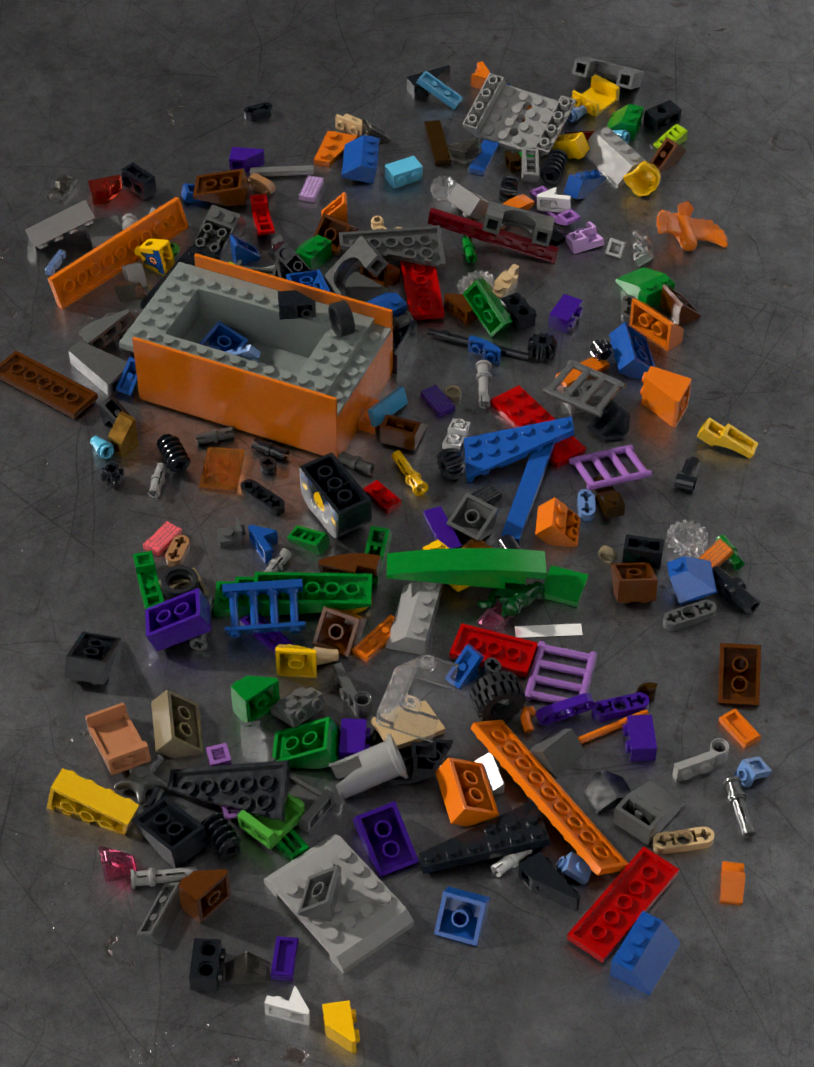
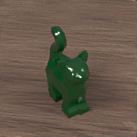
[477,581,545,619]

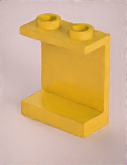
[572,74,620,117]

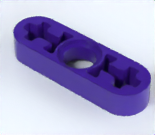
[591,692,650,722]
[535,693,595,725]

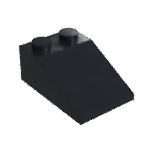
[65,631,121,685]
[132,796,209,868]

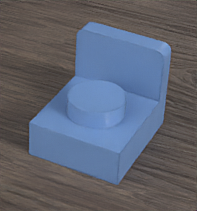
[734,756,772,788]

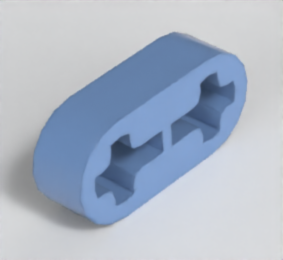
[577,489,596,522]

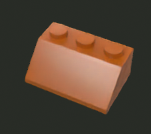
[629,298,684,352]
[435,757,499,827]

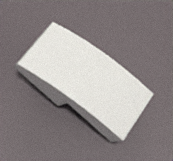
[442,418,470,453]

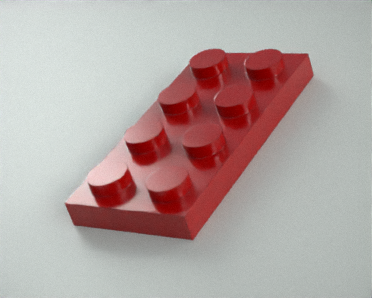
[449,623,538,678]

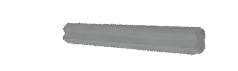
[250,165,314,177]

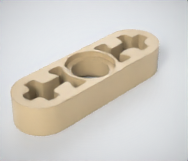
[652,826,715,855]

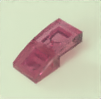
[476,601,513,632]

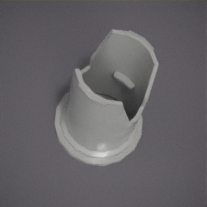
[329,733,409,800]

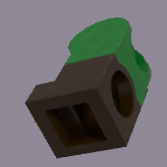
[505,151,534,173]

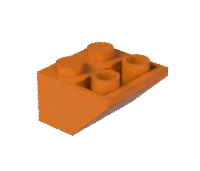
[535,497,580,547]

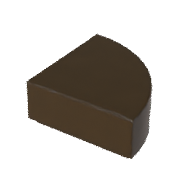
[636,682,658,701]

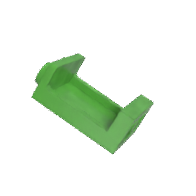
[237,793,305,850]

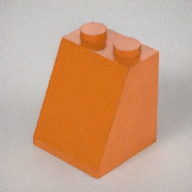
[640,366,692,428]

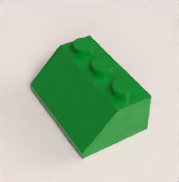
[463,278,513,337]

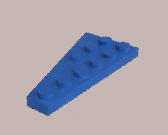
[464,416,575,483]

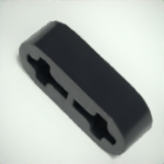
[244,102,273,121]

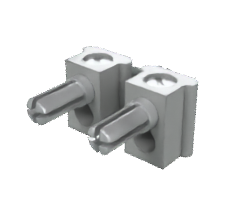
[632,230,654,267]

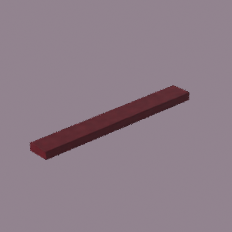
[428,207,559,264]

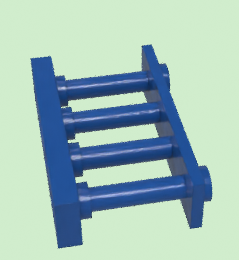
[222,579,305,638]

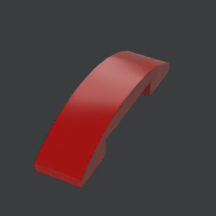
[249,193,275,236]

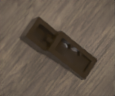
[592,476,625,519]

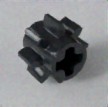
[590,338,612,361]
[101,463,124,486]

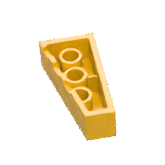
[47,768,139,835]

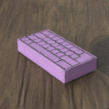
[299,175,324,203]

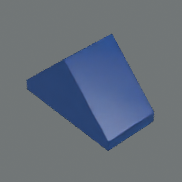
[230,234,261,264]

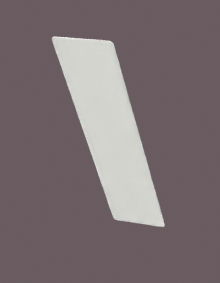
[515,623,583,638]

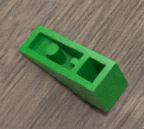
[365,526,392,586]

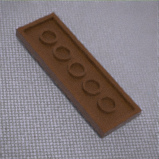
[0,351,98,419]

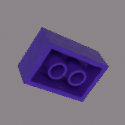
[145,588,211,652]

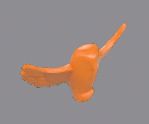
[656,201,728,251]

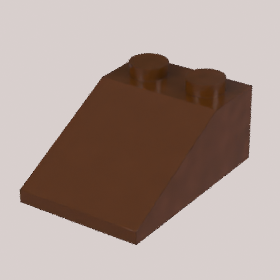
[193,168,249,207]
[718,643,761,706]

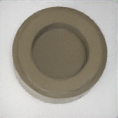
[444,385,462,402]
[598,545,618,564]

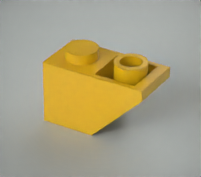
[322,1000,360,1053]

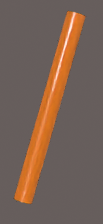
[577,709,649,745]

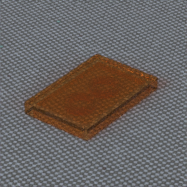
[199,447,245,494]

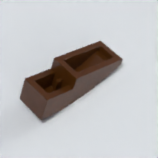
[318,553,382,578]

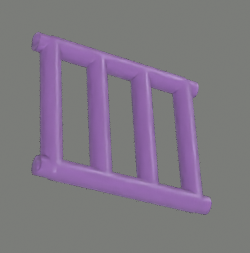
[569,445,653,490]
[525,641,597,703]

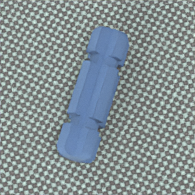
[45,249,67,276]

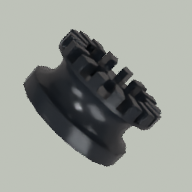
[260,457,277,475]

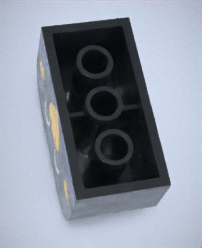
[299,452,372,538]

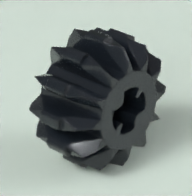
[499,175,519,202]
[527,332,557,361]
[437,448,465,480]

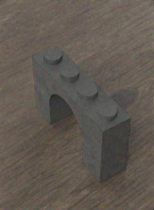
[572,56,644,89]
[482,201,555,247]
[323,236,388,297]

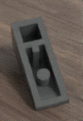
[78,309,135,350]

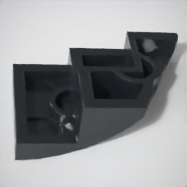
[389,739,453,785]

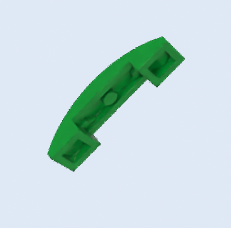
[133,551,164,609]

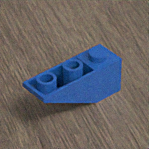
[563,170,607,199]

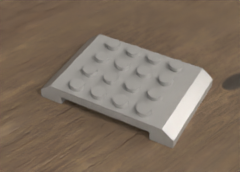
[264,834,414,974]

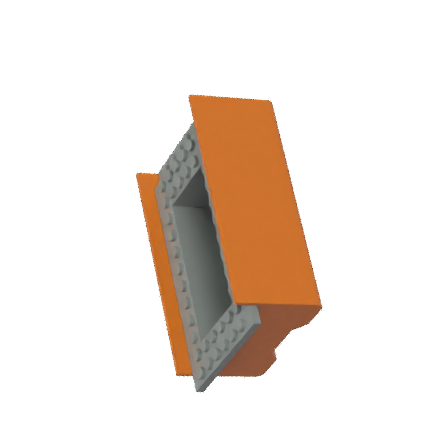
[119,253,393,459]

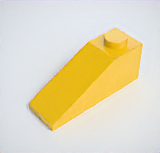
[551,132,590,159]

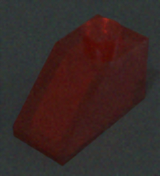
[88,174,122,206]

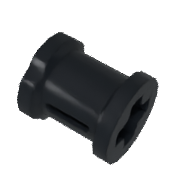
[477,657,501,679]

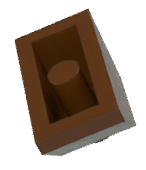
[649,137,686,173]
[444,293,479,325]

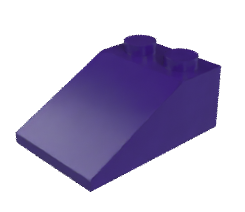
[353,801,419,878]

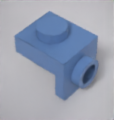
[556,852,591,885]

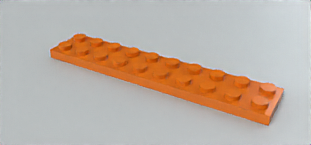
[47,197,189,309]
[470,720,629,876]

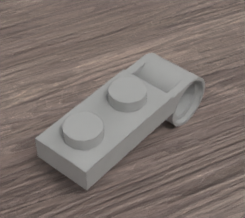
[672,738,729,782]

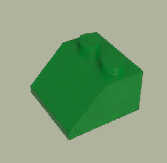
[606,104,644,141]
[294,235,332,270]
[230,676,280,726]

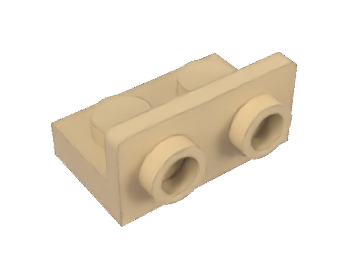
[335,114,372,137]

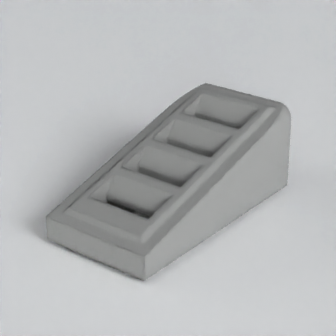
[521,148,540,183]

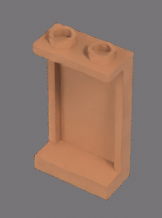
[85,702,151,776]

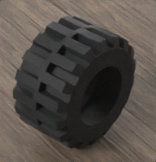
[470,671,526,721]

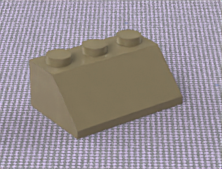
[151,689,204,758]

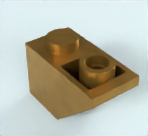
[108,411,139,457]

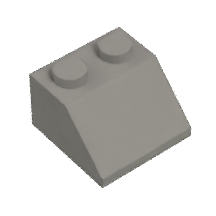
[447,183,489,220]

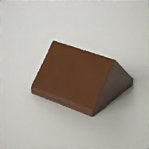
[660,284,702,325]

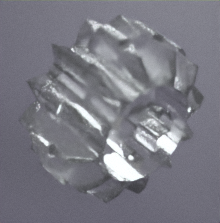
[431,176,457,201]

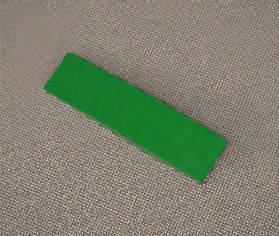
[387,548,547,589]
[213,572,372,616]

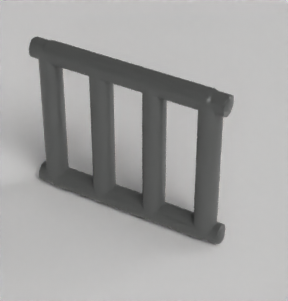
[542,359,626,418]

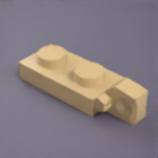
[491,264,520,299]

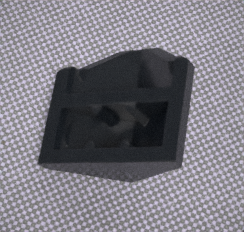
[587,400,630,442]
[585,770,631,815]

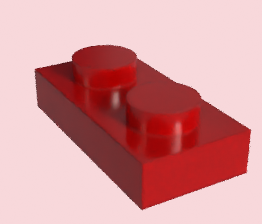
[363,480,402,514]

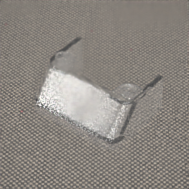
[375,655,459,742]

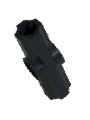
[713,566,760,614]

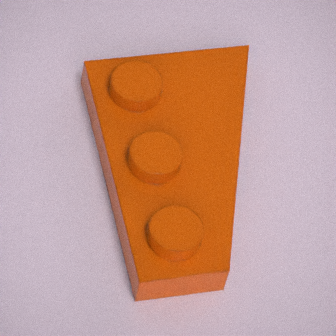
[314,131,358,167]

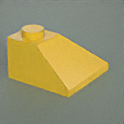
[275,644,317,678]

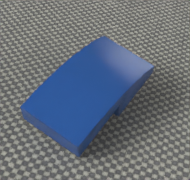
[468,335,501,365]

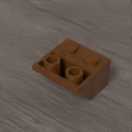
[380,414,427,451]

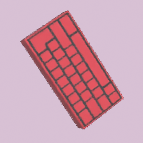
[143,521,182,557]

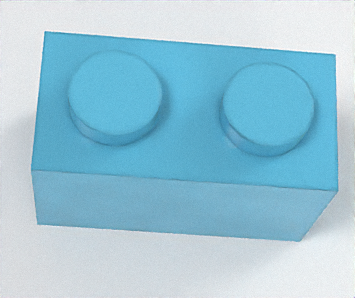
[385,156,423,189]

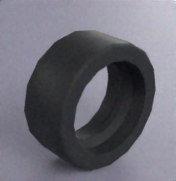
[328,300,355,338]
[161,565,199,600]

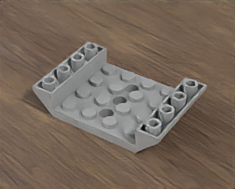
[462,73,576,157]

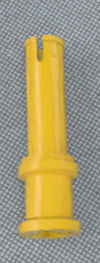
[391,450,429,496]

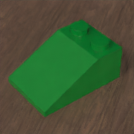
[615,267,675,308]
[272,717,341,769]

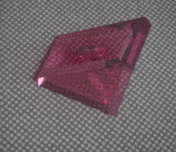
[98,846,138,883]

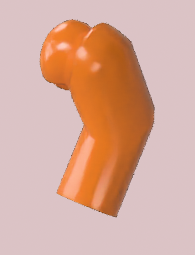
[520,706,536,733]

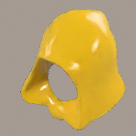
[623,161,661,197]

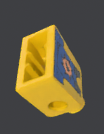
[135,238,175,275]

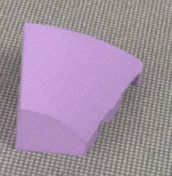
[566,221,604,254]

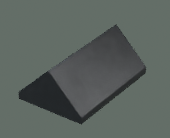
[392,320,417,374]

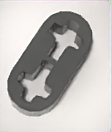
[621,295,637,323]

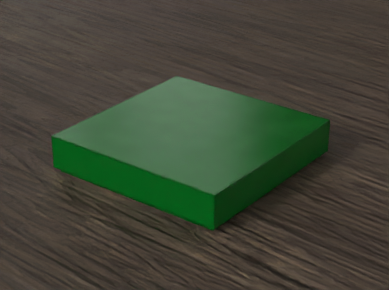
[544,565,589,607]

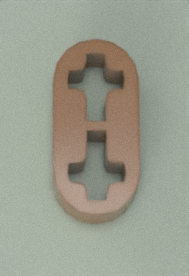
[247,173,276,196]
[165,535,190,567]

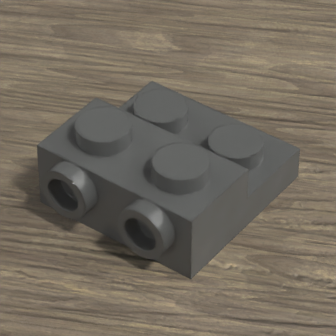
[270,687,327,728]

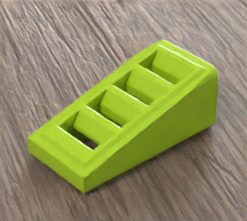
[653,124,688,149]

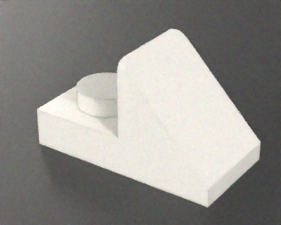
[537,187,571,213]
[264,986,310,1026]

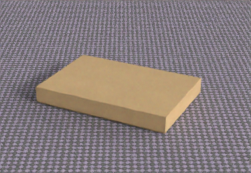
[371,700,446,749]

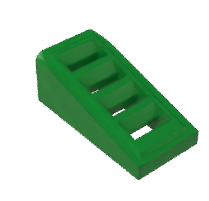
[287,525,331,556]

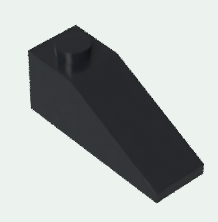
[407,65,450,100]

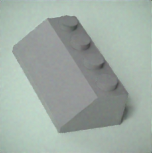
[585,126,646,187]
[25,200,96,250]
[386,581,442,656]

